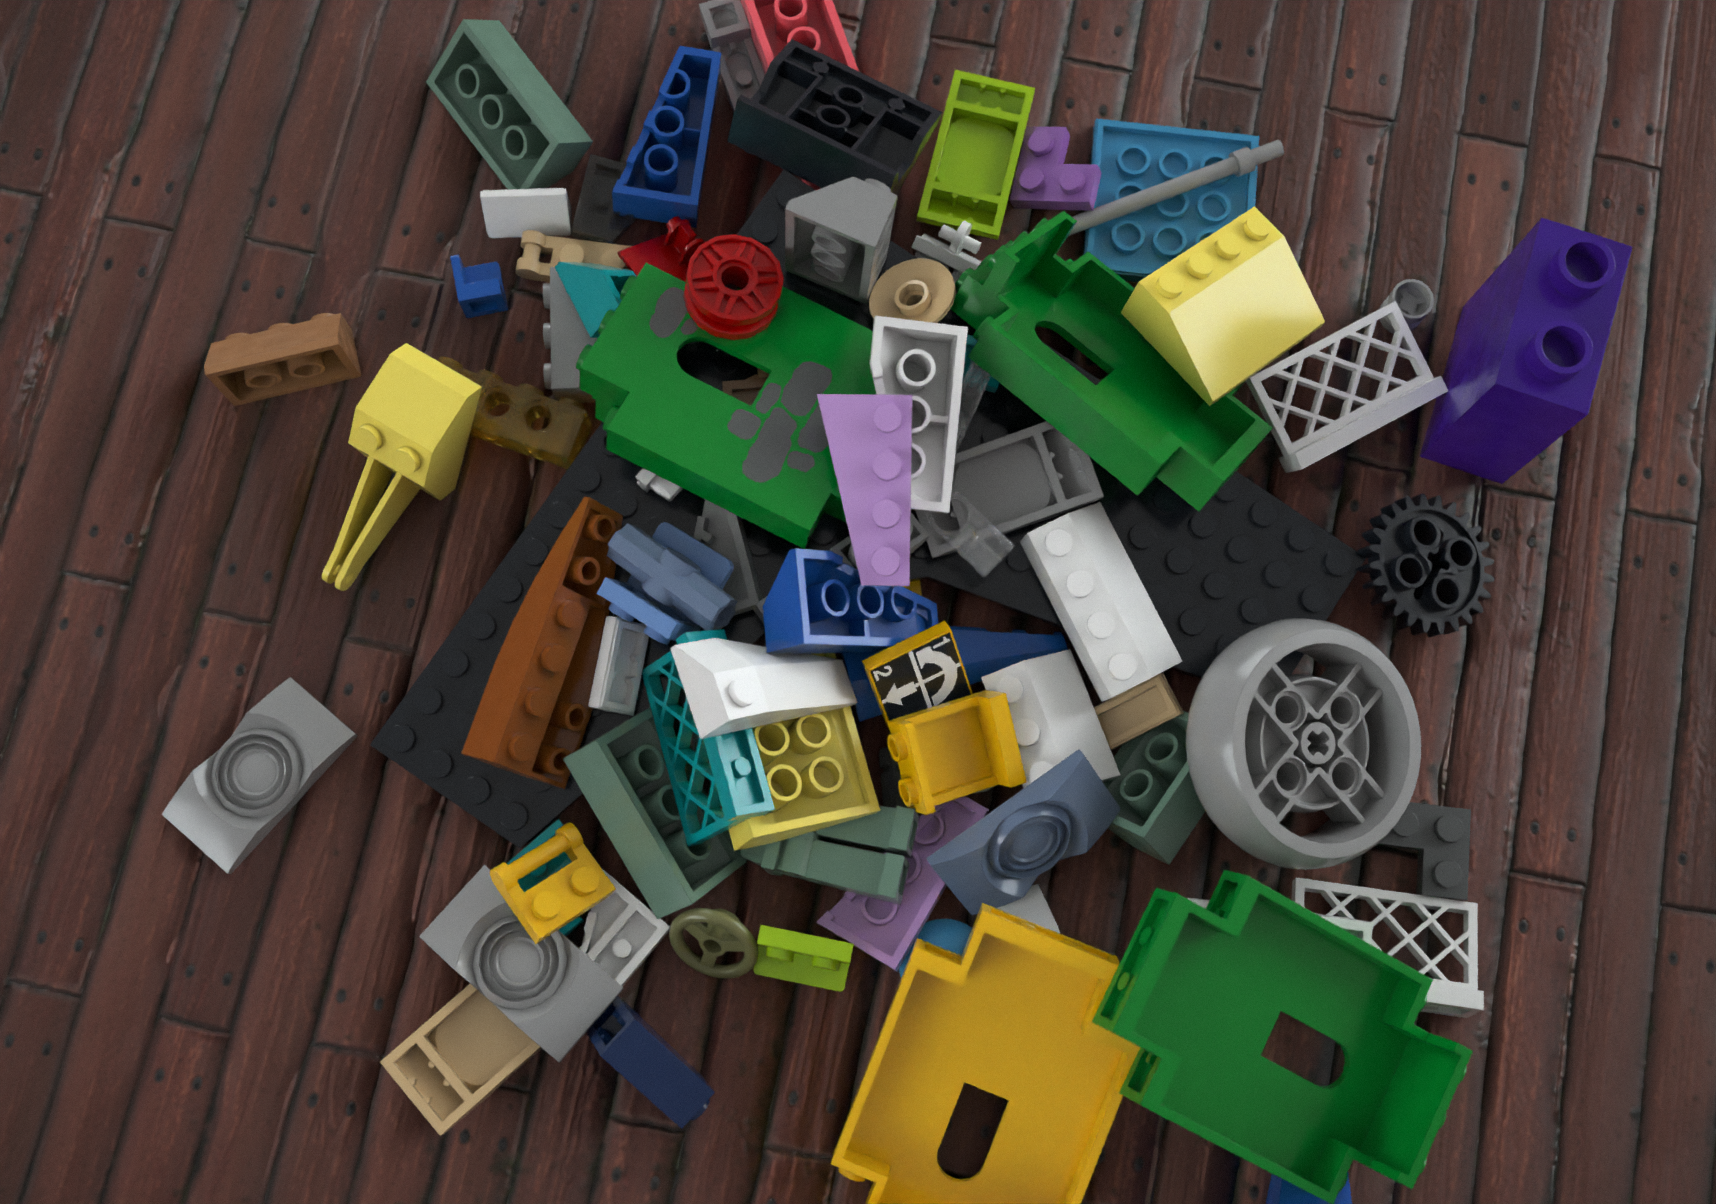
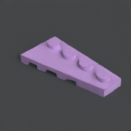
[817,394,912,586]
[816,796,989,972]

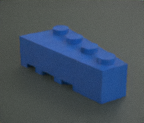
[612,46,721,228]

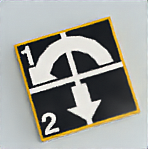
[862,621,973,731]

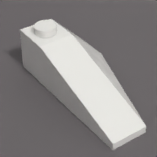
[869,315,968,514]
[670,638,858,739]

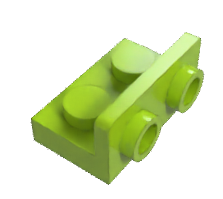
[753,925,854,992]

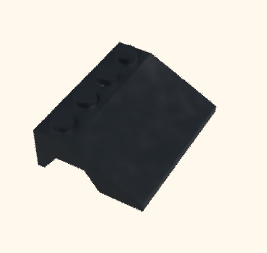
[727,39,942,195]

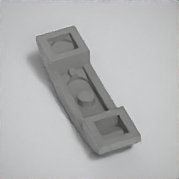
[699,0,765,114]

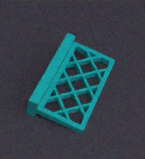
[642,629,775,846]

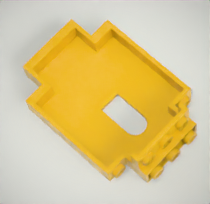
[831,903,1140,1204]

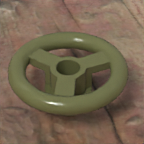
[669,908,758,979]

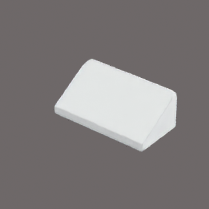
[480,188,572,238]

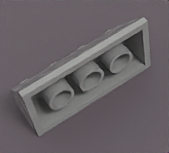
[785,177,898,304]

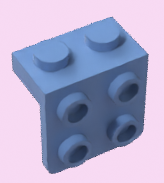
[597,522,734,645]

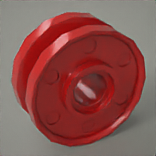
[683,234,784,340]

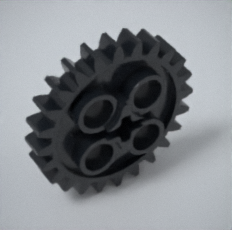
[1358,494,1494,637]

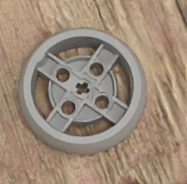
[1186,618,1421,870]

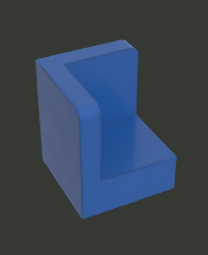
[450,254,508,318]

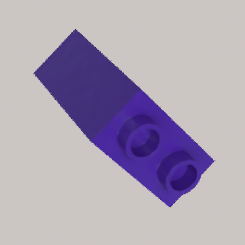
[1420,218,1633,484]

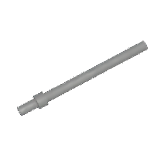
[1068,140,1284,236]

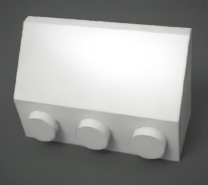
[981,649,1121,788]

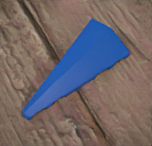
[841,626,1068,722]

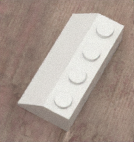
[1020,502,1183,702]

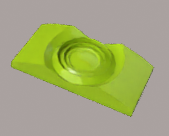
[916,69,1035,240]

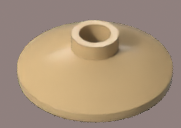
[869,258,956,323]

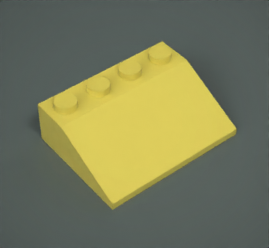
[1121,206,1325,406]
[729,653,880,851]

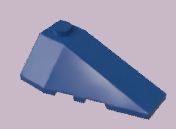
[763,548,938,654]

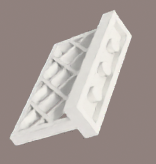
[1246,301,1448,473]
[1292,877,1484,1018]

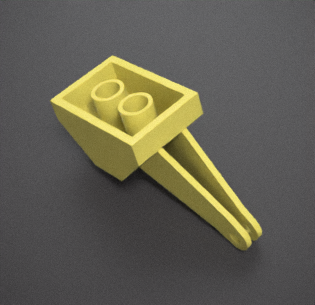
[322,343,482,591]

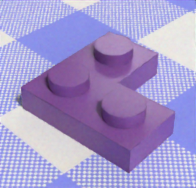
[1009,127,1102,211]

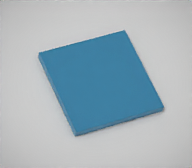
[1083,118,1260,282]

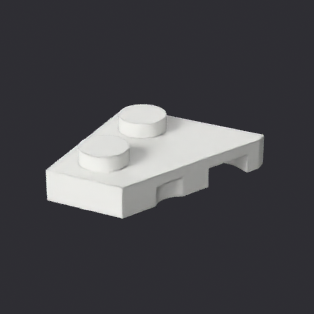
[579,870,670,987]

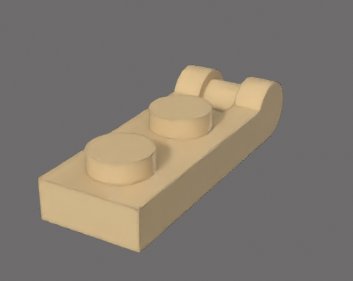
[515,230,632,282]

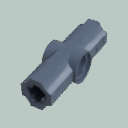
[607,523,737,631]

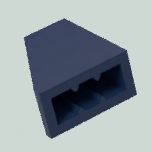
[586,995,715,1129]

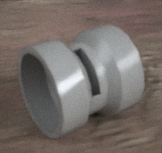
[1379,279,1434,333]

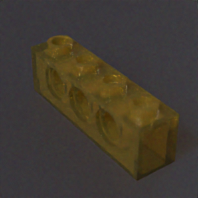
[437,356,592,469]

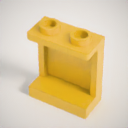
[887,690,1027,815]

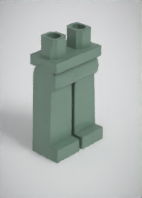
[741,806,920,905]

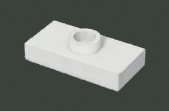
[588,616,649,716]

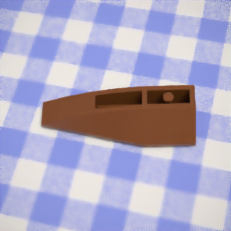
[461,497,623,789]

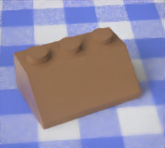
[204,313,362,406]

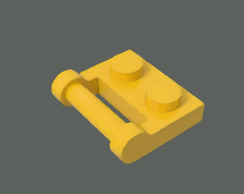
[490,822,616,944]

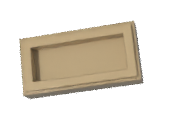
[1094,673,1184,750]

